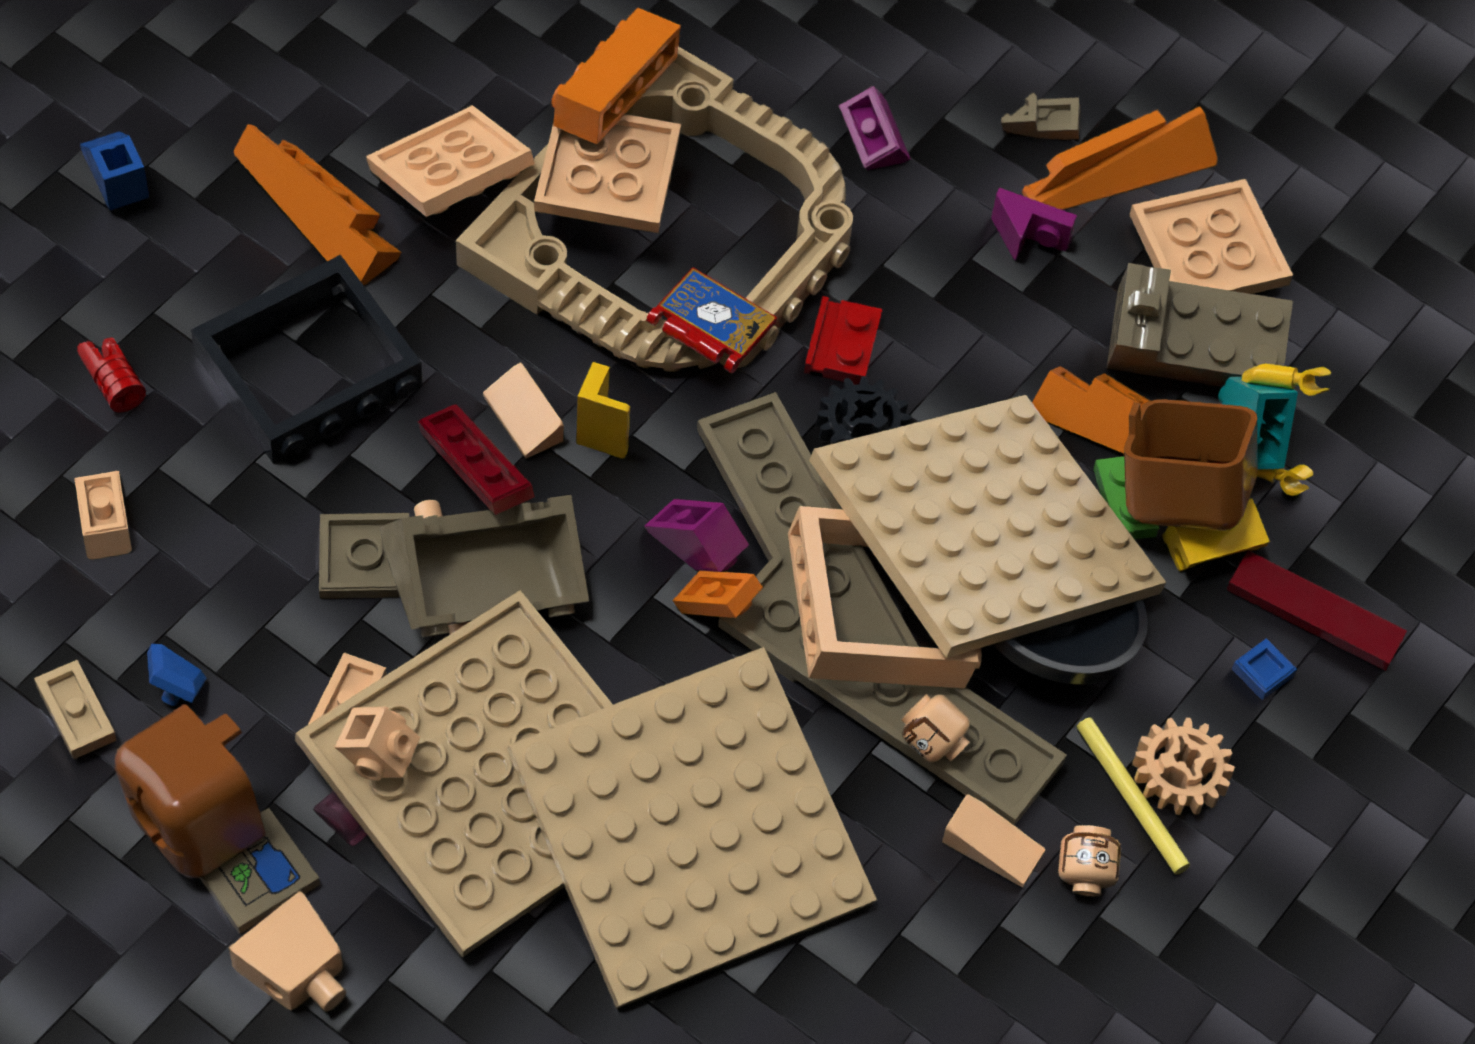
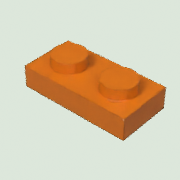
[673,571,763,618]

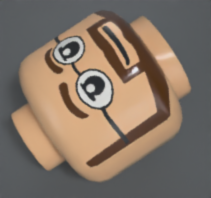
[901,694,970,763]
[1058,825,1121,896]

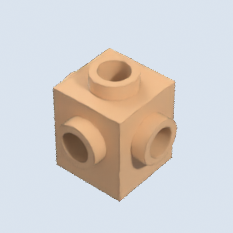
[335,707,421,781]

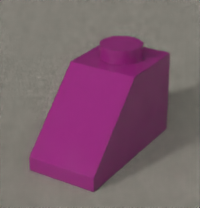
[645,499,749,572]

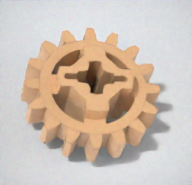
[1132,717,1235,815]

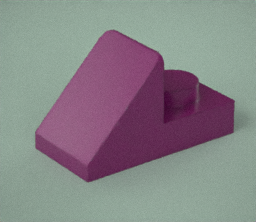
[991,188,1077,261]

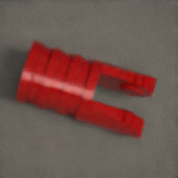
[77,337,146,412]

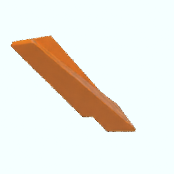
[1022,107,1217,210]
[1032,366,1229,464]

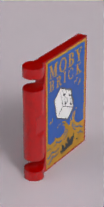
[646,267,777,373]

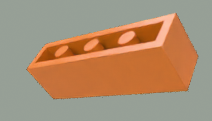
[552,8,681,144]

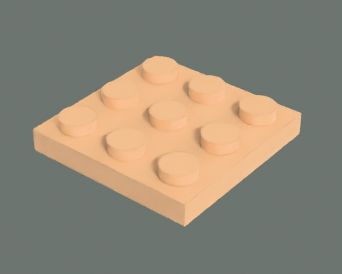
[366,105,535,217]
[534,114,681,233]
[1130,179,1293,294]

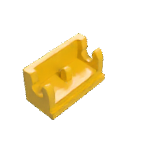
[1162,498,1270,571]

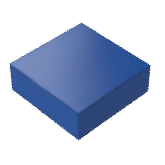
[1232,638,1297,700]

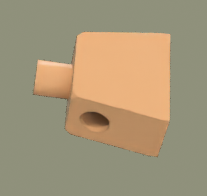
[229,891,346,1012]

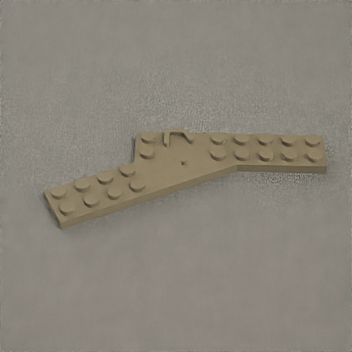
[697,392,1067,826]

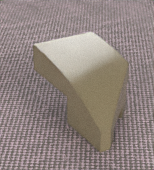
[1001,93,1080,140]

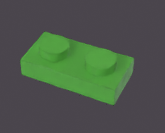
[1093,456,1159,539]

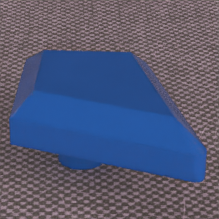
[147,643,207,705]

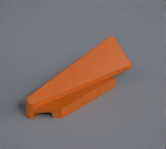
[234,124,402,285]

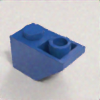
[80,131,149,211]

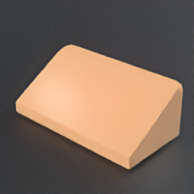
[483,363,564,459]

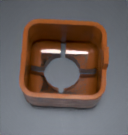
[1124,399,1258,531]
[115,704,266,878]

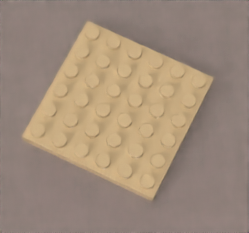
[809,395,1166,658]
[295,590,613,957]
[507,647,877,1009]

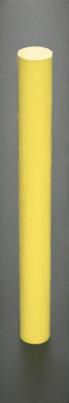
[1076,717,1190,875]

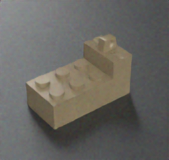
[1106,263,1293,387]

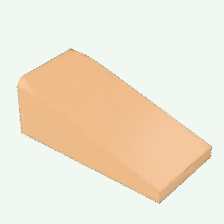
[75,471,132,560]
[942,794,1046,887]

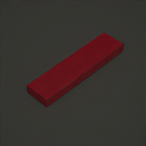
[418,404,535,515]
[1227,550,1407,671]

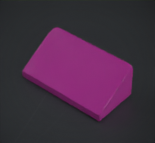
[839,86,910,170]

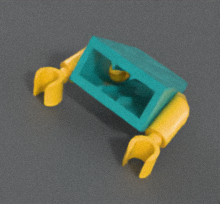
[1218,363,1331,496]

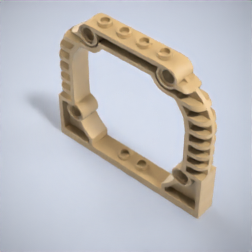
[456,47,853,372]

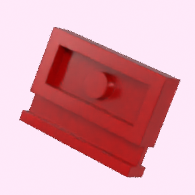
[804,296,882,385]

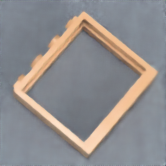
[788,506,982,689]

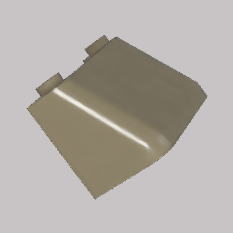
[380,495,589,637]

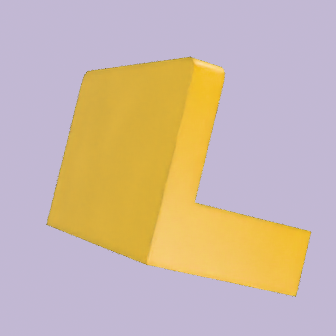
[576,362,630,458]

